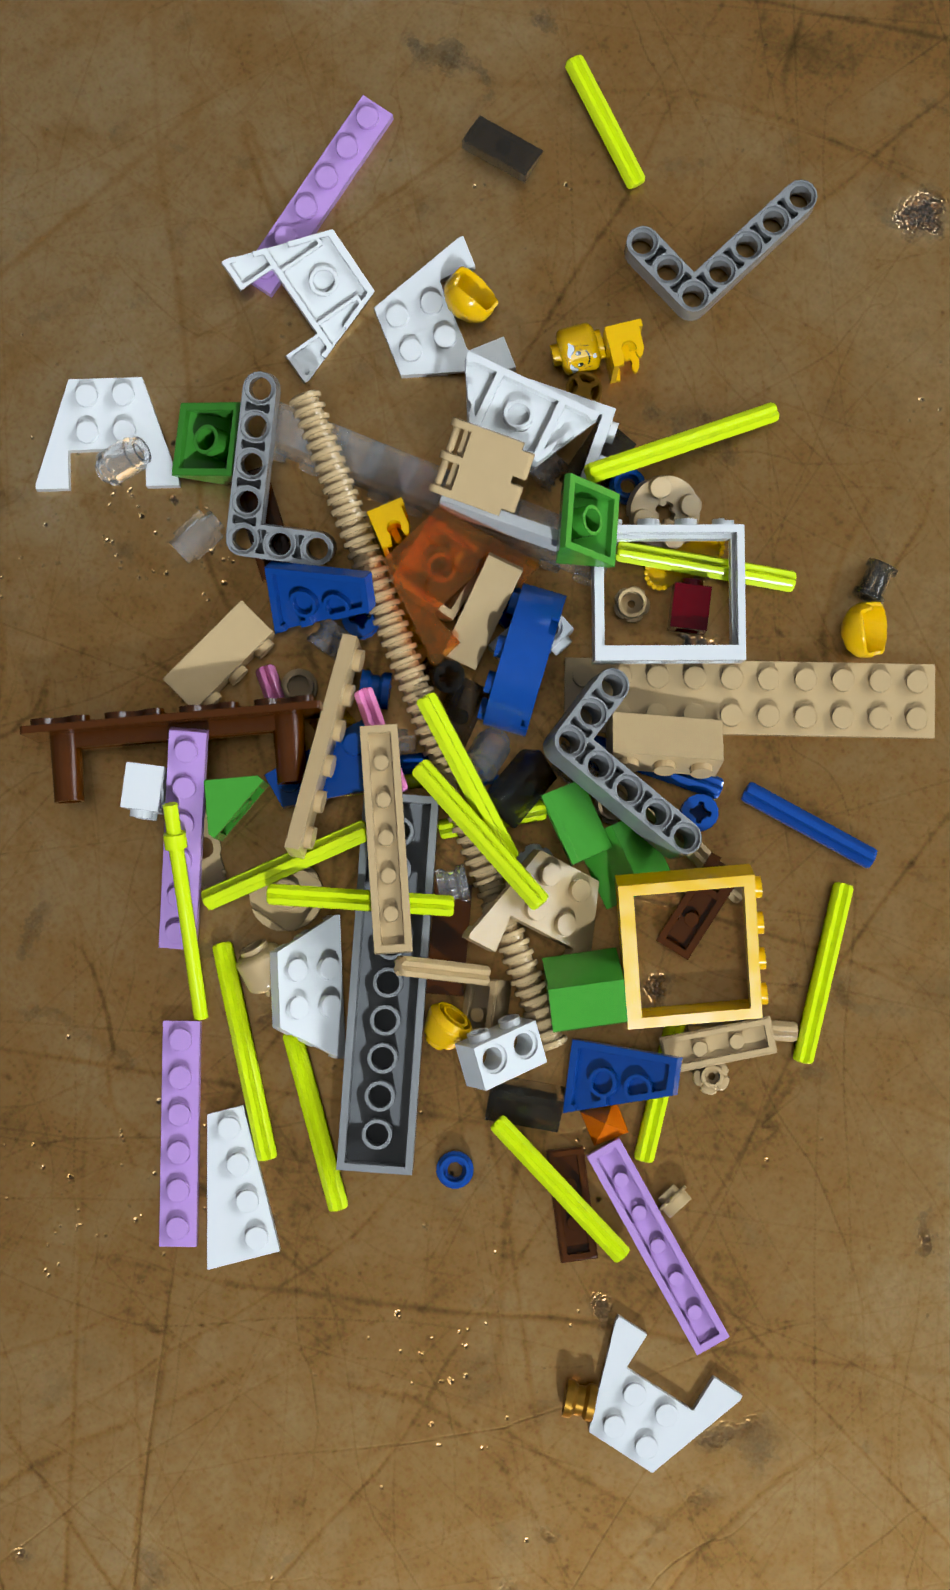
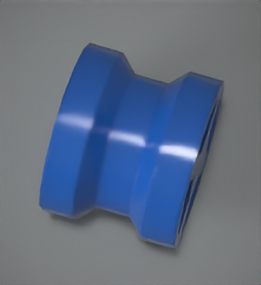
[342,612,378,640]
[359,669,392,710]
[679,794,719,832]

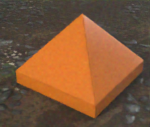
[580,1104,629,1146]

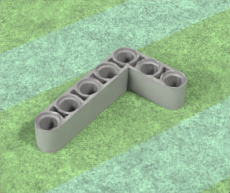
[624,179,818,321]
[226,371,337,566]
[543,668,702,859]

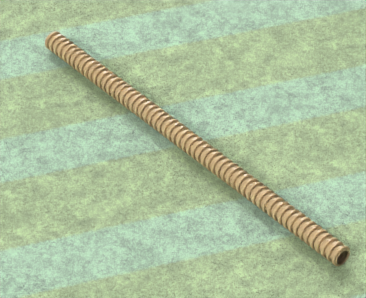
[289,389,568,1052]

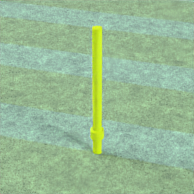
[162,802,208,1020]

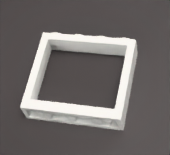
[439,378,619,552]
[591,518,746,664]

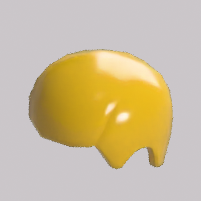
[444,266,498,323]
[841,602,887,658]

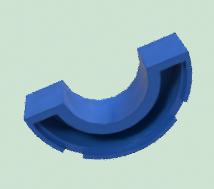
[477,583,567,737]

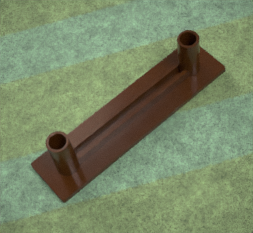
[20,695,323,804]

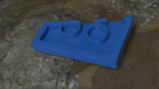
[264,561,376,634]
[264,720,365,809]
[563,1038,683,1113]

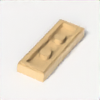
[442,552,524,670]
[659,1015,777,1072]

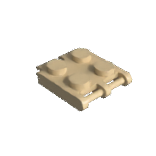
[428,417,535,516]

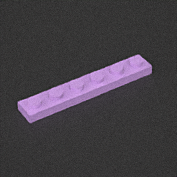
[251,95,394,298]
[159,727,209,950]
[159,1020,202,1247]
[586,1137,730,1355]

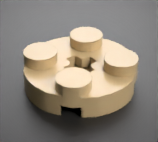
[626,475,702,549]
[249,867,323,931]

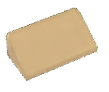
[462,979,511,1054]

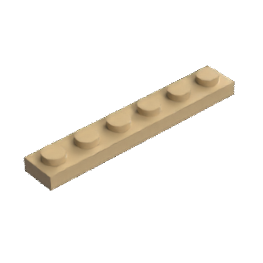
[284,633,365,859]
[360,724,413,955]

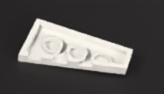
[207,1104,281,1270]

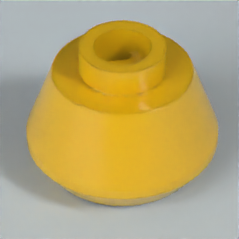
[423,1002,472,1050]

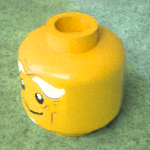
[549,323,606,376]

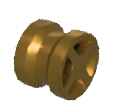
[565,371,602,402]
[562,1379,598,1422]

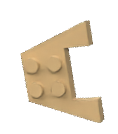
[462,849,599,955]

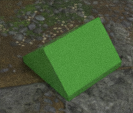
[172,402,241,485]
[556,473,620,568]
[204,775,270,841]
[540,782,612,866]
[584,821,670,910]
[542,947,628,1033]

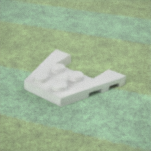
[221,229,375,384]
[374,236,516,378]
[36,377,181,492]
[588,1314,743,1473]

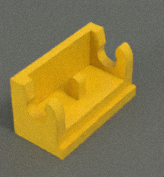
[602,318,644,384]
[367,497,413,571]

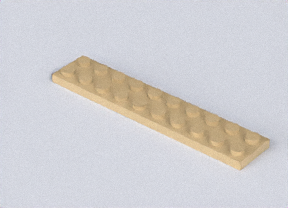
[564,657,935,739]

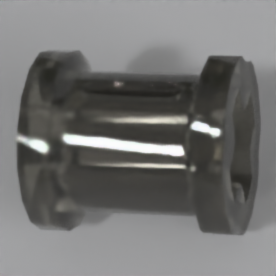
[852,558,898,604]
[421,654,465,693]

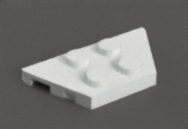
[465,351,600,467]
[270,915,345,1059]

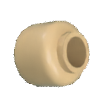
[236,939,279,997]

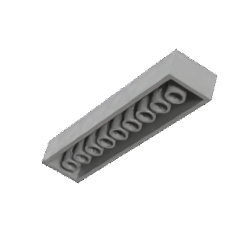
[336,794,439,1175]

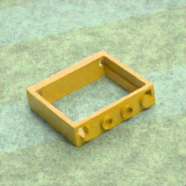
[615,864,768,1030]

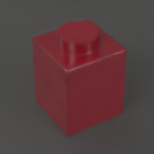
[667,578,712,635]

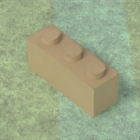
[163,600,276,705]
[606,712,724,779]

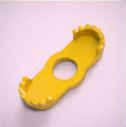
[643,541,725,591]

